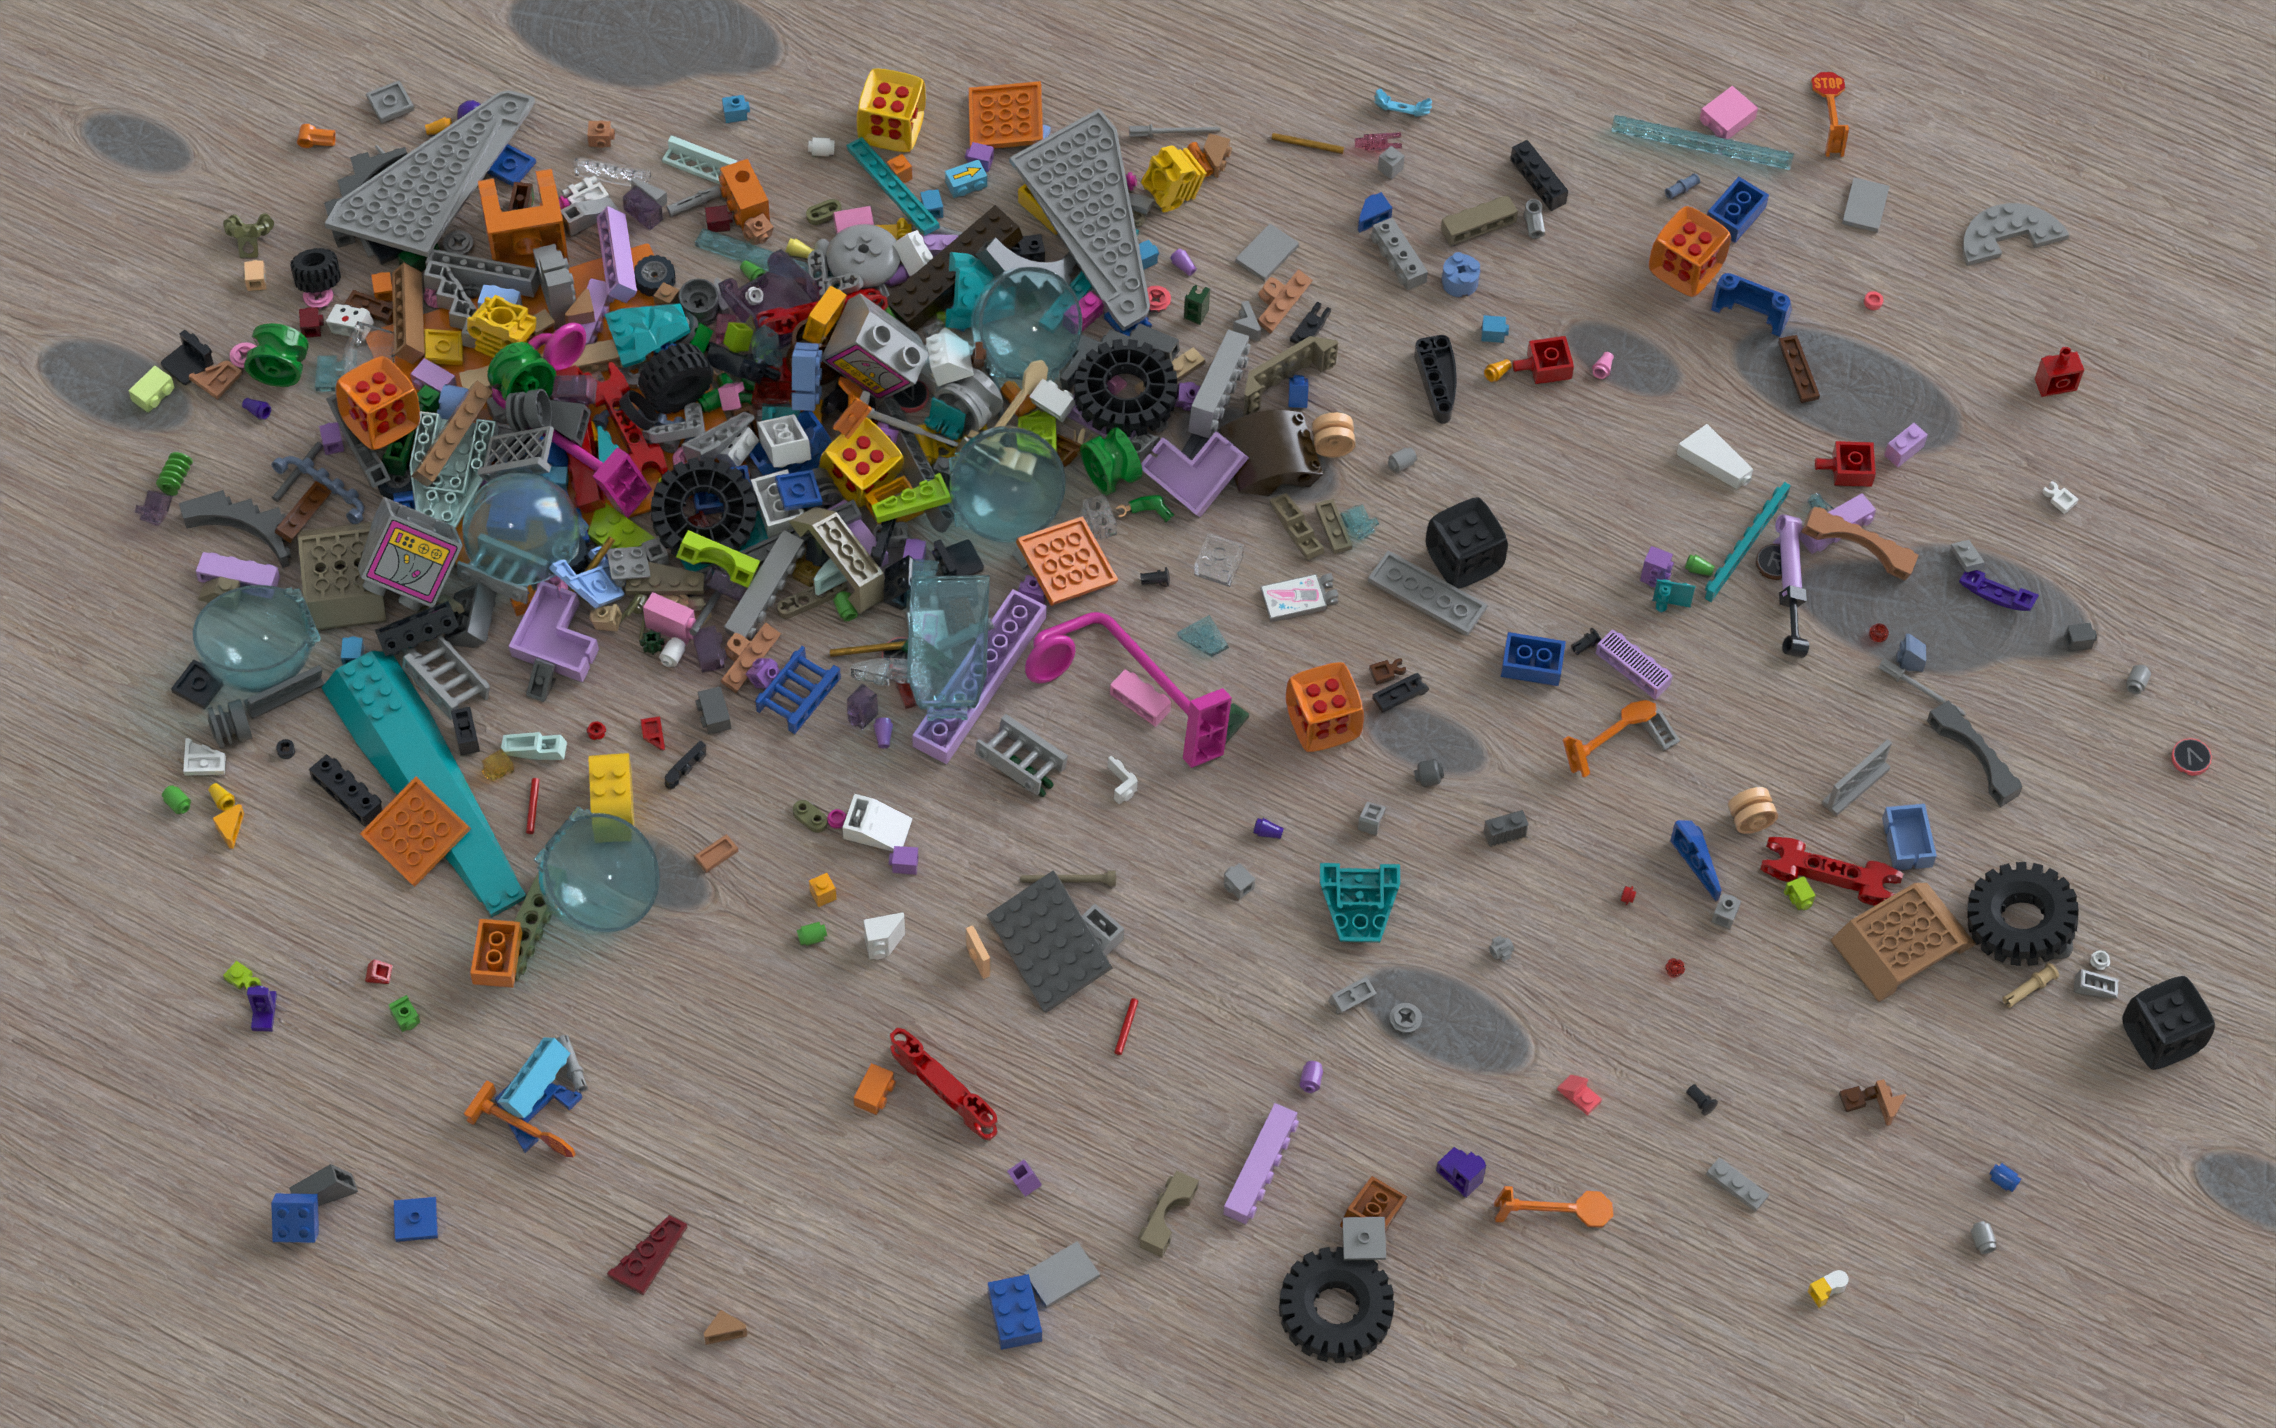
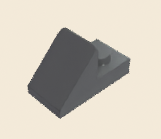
[526,658,556,702]

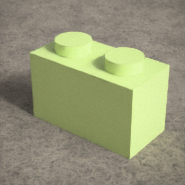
[128,366,175,413]

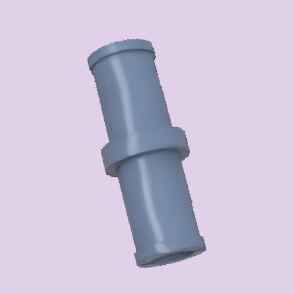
[1665,173,1700,199]

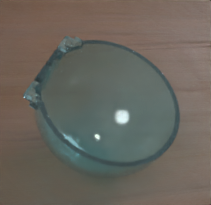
[971,266,1082,382]
[948,426,1066,543]
[462,472,590,585]
[193,585,321,693]
[534,807,660,935]

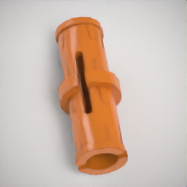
[1187,142,1214,177]

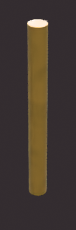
[1271,133,1344,154]
[571,536,615,594]
[830,641,906,657]

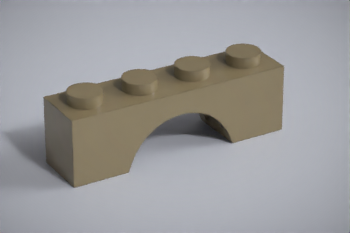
[1138,1170,1199,1257]

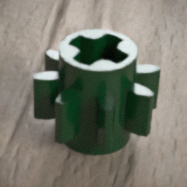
[640,629,665,655]

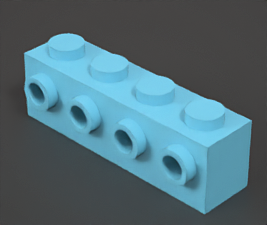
[498,1037,571,1118]

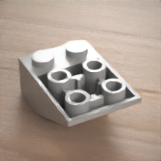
[1082,904,1124,956]

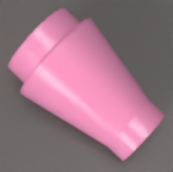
[1592,352,1614,379]

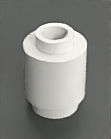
[808,137,835,157]
[659,637,686,667]

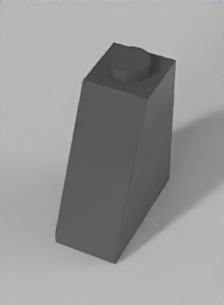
[550,400,591,447]
[289,1164,358,1206]

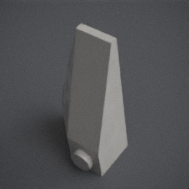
[681,412,755,463]

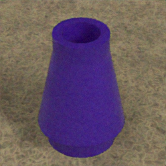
[242,398,271,420]
[1253,818,1284,839]

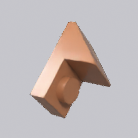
[1875,1079,1906,1126]

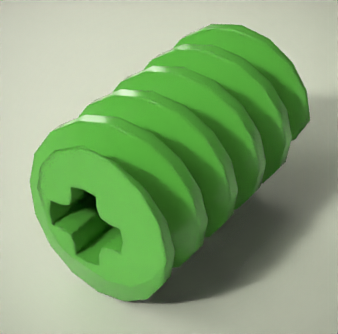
[156,452,193,496]

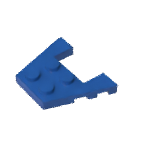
[494,1083,582,1153]

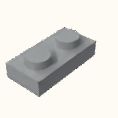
[1951,540,1985,572]

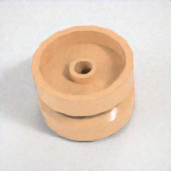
[1312,412,1355,458]
[1728,787,1778,834]

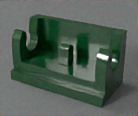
[1184,285,1210,325]

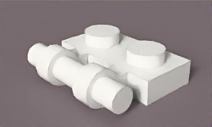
[562,176,609,205]

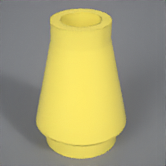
[785,238,814,259]

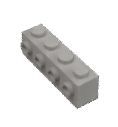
[1371,218,1428,290]

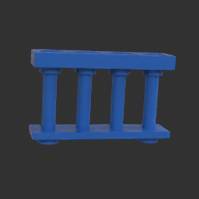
[755,646,841,734]

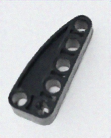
[1414,335,1457,424]

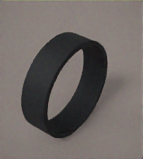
[619,390,658,430]

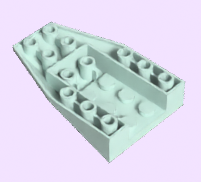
[409,411,499,528]

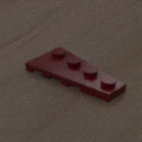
[607,1215,688,1296]

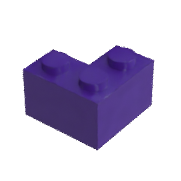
[1436,1147,1487,1198]

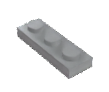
[1706,1157,1769,1212]

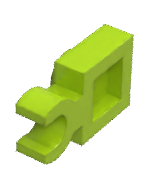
[223,961,261,990]

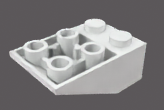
[843,794,912,852]

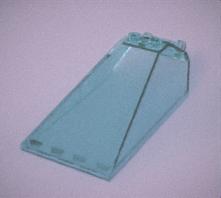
[907,575,990,721]

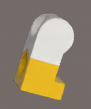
[1807,1270,1848,1308]

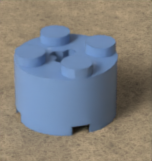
[1441,252,1480,297]
[437,384,468,420]

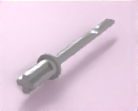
[1129,124,1221,138]
[1878,658,1966,716]

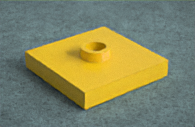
[424,329,463,365]

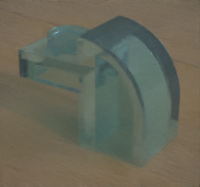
[751,324,783,369]
[1340,504,1379,540]

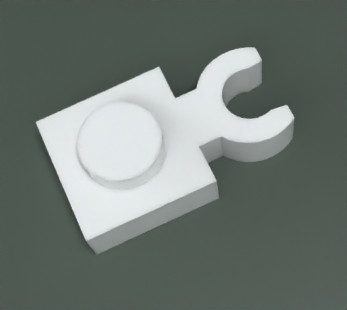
[2042,481,2078,514]

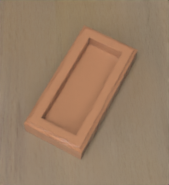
[694,834,739,873]

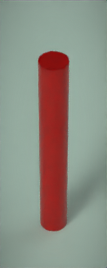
[526,778,540,834]
[1114,998,1139,1055]

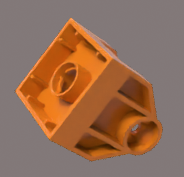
[478,169,569,268]

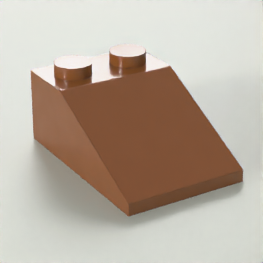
[1340,1176,1408,1233]

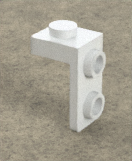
[1108,756,1138,804]

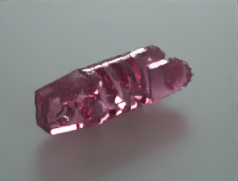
[1354,132,1402,150]

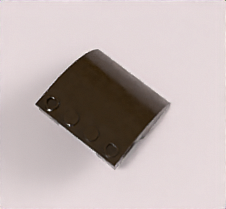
[1218,410,1324,496]

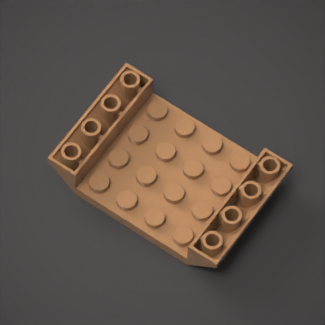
[1831,883,1976,1002]

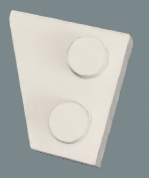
[183,738,226,776]

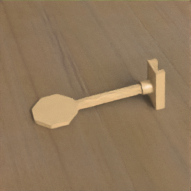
[968,360,1048,458]

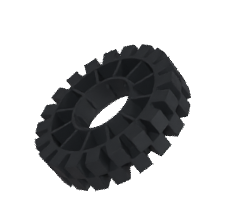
[1074,339,1178,437]
[651,457,757,564]
[1967,862,2079,966]
[1279,1247,1395,1363]

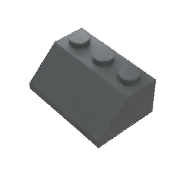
[444,582,497,648]

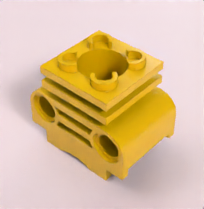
[1141,146,1206,213]
[467,295,536,358]

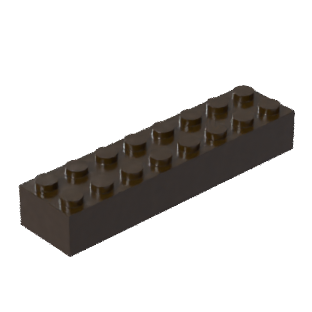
[887,205,1023,332]

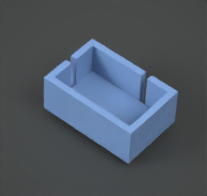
[792,342,822,411]
[1882,804,1937,870]

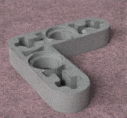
[808,249,863,300]
[649,403,705,443]

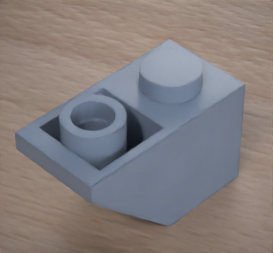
[1896,634,1926,672]

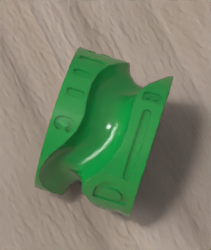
[244,323,309,387]
[487,342,557,401]
[1080,427,1143,496]

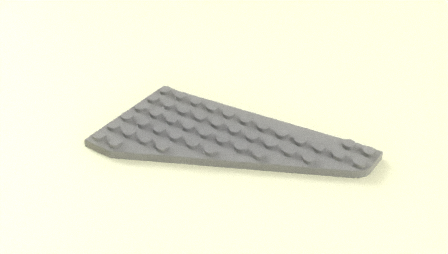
[325,91,535,257]
[1009,108,1150,331]

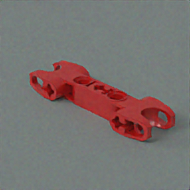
[754,288,888,336]
[584,362,668,476]
[1760,837,1903,906]
[890,1028,998,1140]

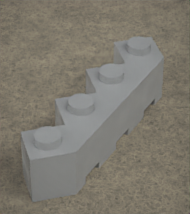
[424,260,477,349]

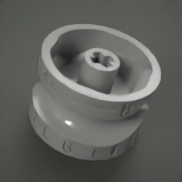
[935,368,1003,435]

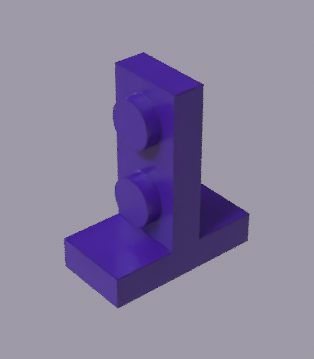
[247,986,277,1032]

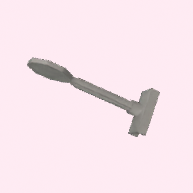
[860,390,958,447]

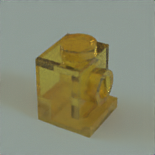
[792,555,821,587]
[482,748,515,781]

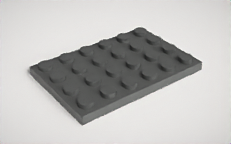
[987,870,1113,1013]

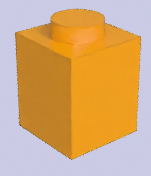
[809,873,837,907]

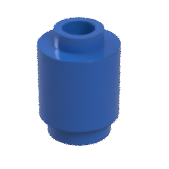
[1989,1163,2021,1192]

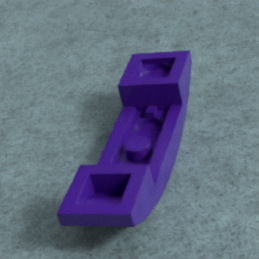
[1959,570,2039,611]

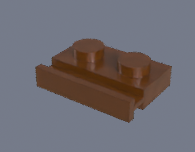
[1040,434,1081,467]

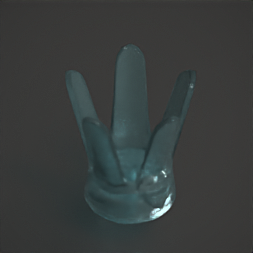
[1807,493,1834,512]

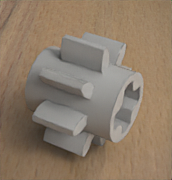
[1489,935,1514,962]

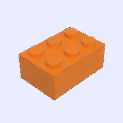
[470,919,522,988]

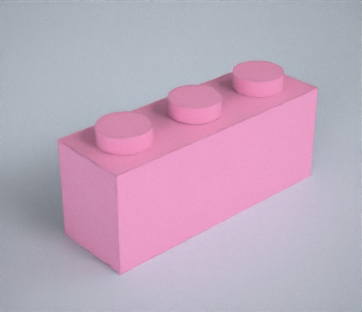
[1110,669,1171,727]

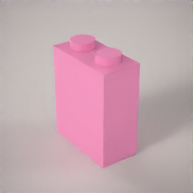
[1699,86,1758,142]
[643,592,696,645]

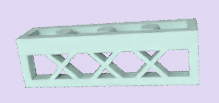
[662,135,737,185]

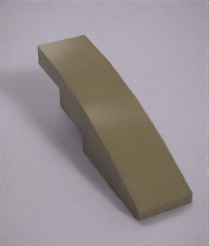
[1269,493,1324,560]

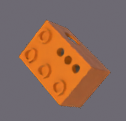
[718,158,770,231]

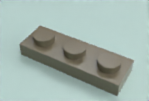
[1315,499,1353,554]

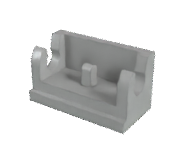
[1328,976,1377,1014]

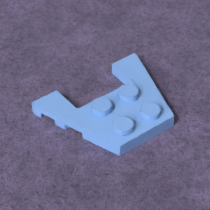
[549,546,625,609]

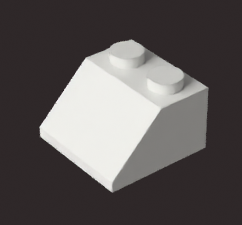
[864,912,905,960]

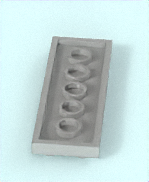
[1368,550,1488,636]

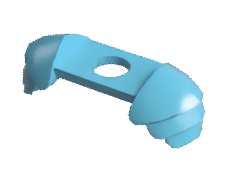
[1374,88,1432,117]

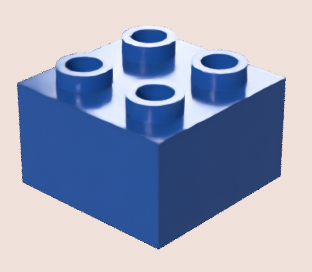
[271,1193,319,1243]

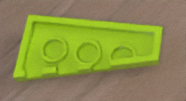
[872,473,952,523]

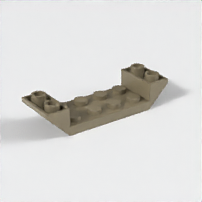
[1243,336,1338,416]
[789,507,884,614]

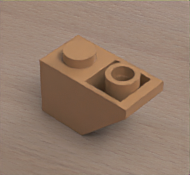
[1203,133,1232,178]

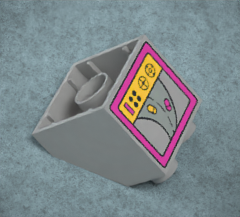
[822,294,929,401]
[358,497,463,611]

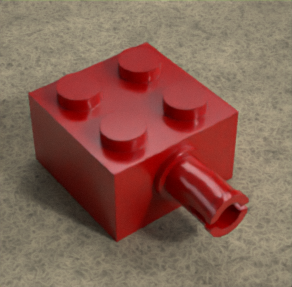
[1512,336,1574,384]
[2034,347,2085,397]
[1815,441,1876,487]

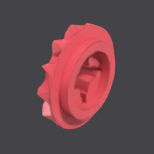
[1147,286,1171,313]

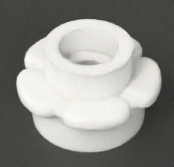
[745,287,763,305]
[2090,950,2110,970]

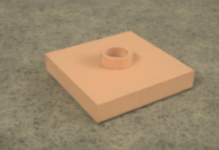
[966,926,990,979]

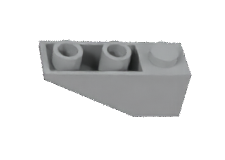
[561,198,619,236]

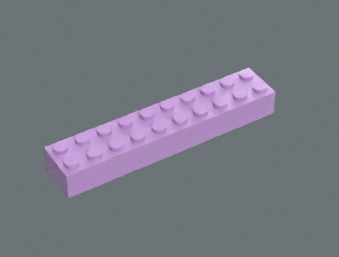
[912,589,1046,764]

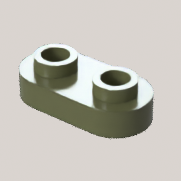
[806,199,842,225]
[793,800,828,833]

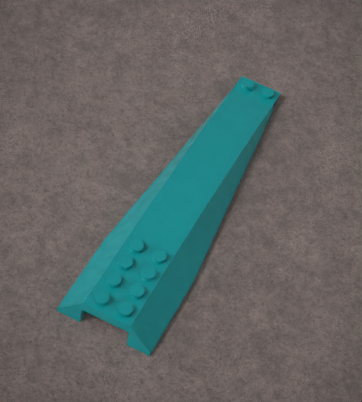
[322,651,526,918]

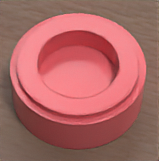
[1864,291,1883,310]

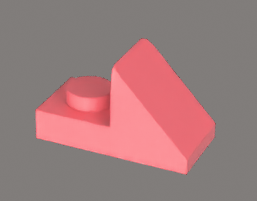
[1557,1075,1602,1116]

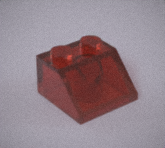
[751,380,794,410]

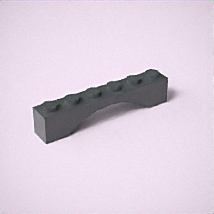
[1927,700,2023,807]

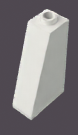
[1677,424,1753,489]

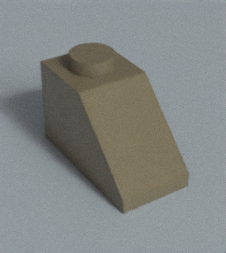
[198,576,242,609]

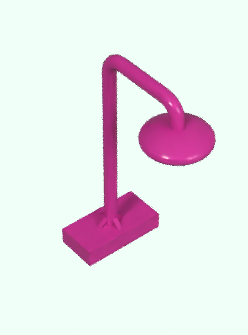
[492,322,652,518]
[1025,612,1232,768]

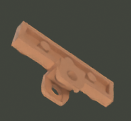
[1257,269,1313,334]
[720,623,781,693]

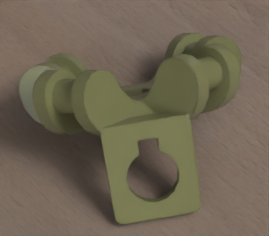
[223,213,274,258]

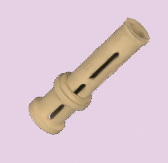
[2002,963,2059,1008]

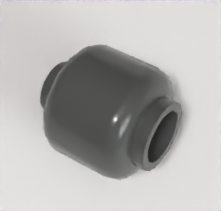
[1414,759,1444,787]

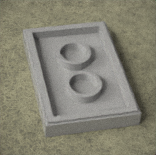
[1842,177,1890,233]
[1235,224,1299,281]
[1024,1241,1100,1308]

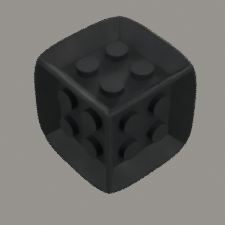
[1425,497,1508,589]
[2122,976,2215,1070]

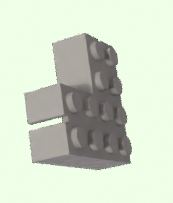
[533,244,576,330]

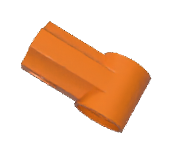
[297,124,336,148]
[1000,380,1036,417]

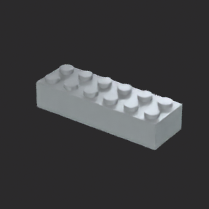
[1188,330,1251,439]

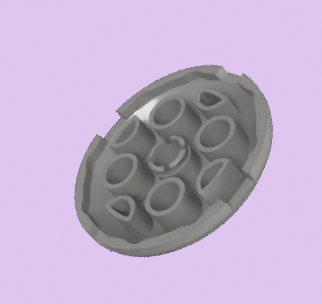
[826,224,901,288]

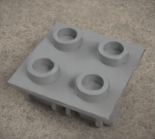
[607,546,651,587]

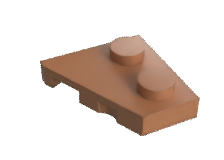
[189,360,242,400]

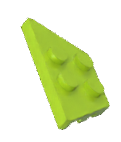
[1018,410,1057,456]
[588,503,655,549]

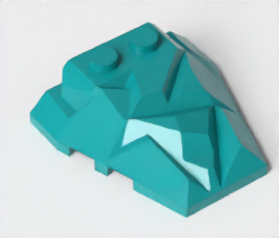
[945,252,1016,329]
[604,303,691,368]
[1320,863,1400,943]

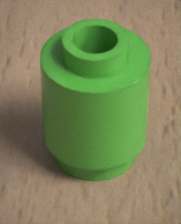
[833,591,858,621]
[162,785,191,814]
[797,922,827,946]

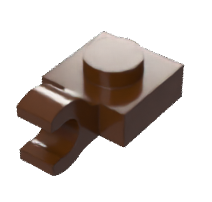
[1839,1086,1878,1112]

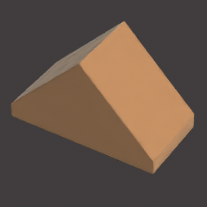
[564,288,595,325]
[704,1310,747,1345]

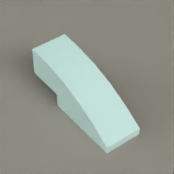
[814,558,847,595]
[500,732,567,760]

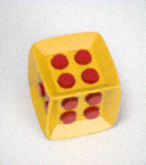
[856,68,926,152]
[819,418,904,508]

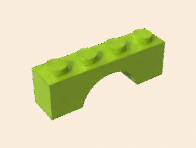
[676,530,760,588]

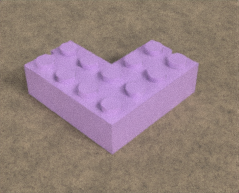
[1141,432,1249,517]
[508,581,599,682]

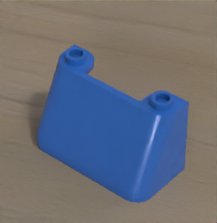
[1711,273,1792,337]
[749,410,832,476]

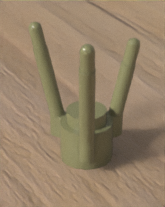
[620,594,648,642]

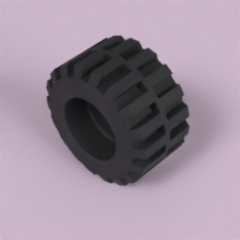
[290,248,341,293]

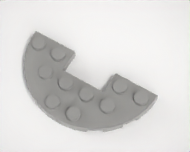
[1962,203,2069,266]

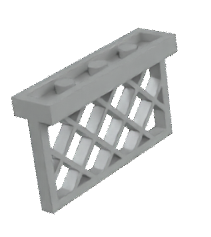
[477,426,554,483]
[1822,739,1892,817]

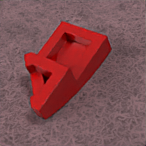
[640,716,665,751]

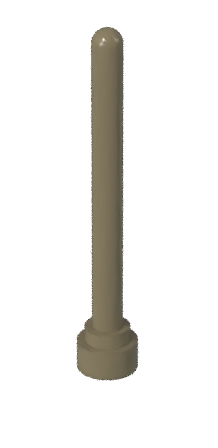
[1020,870,1116,886]

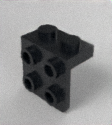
[161,330,214,385]
[932,539,984,579]
[883,555,913,610]

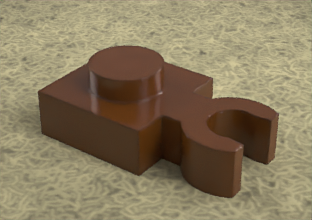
[1369,658,1406,685]

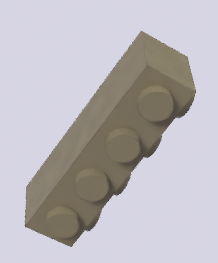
[1441,195,1518,246]

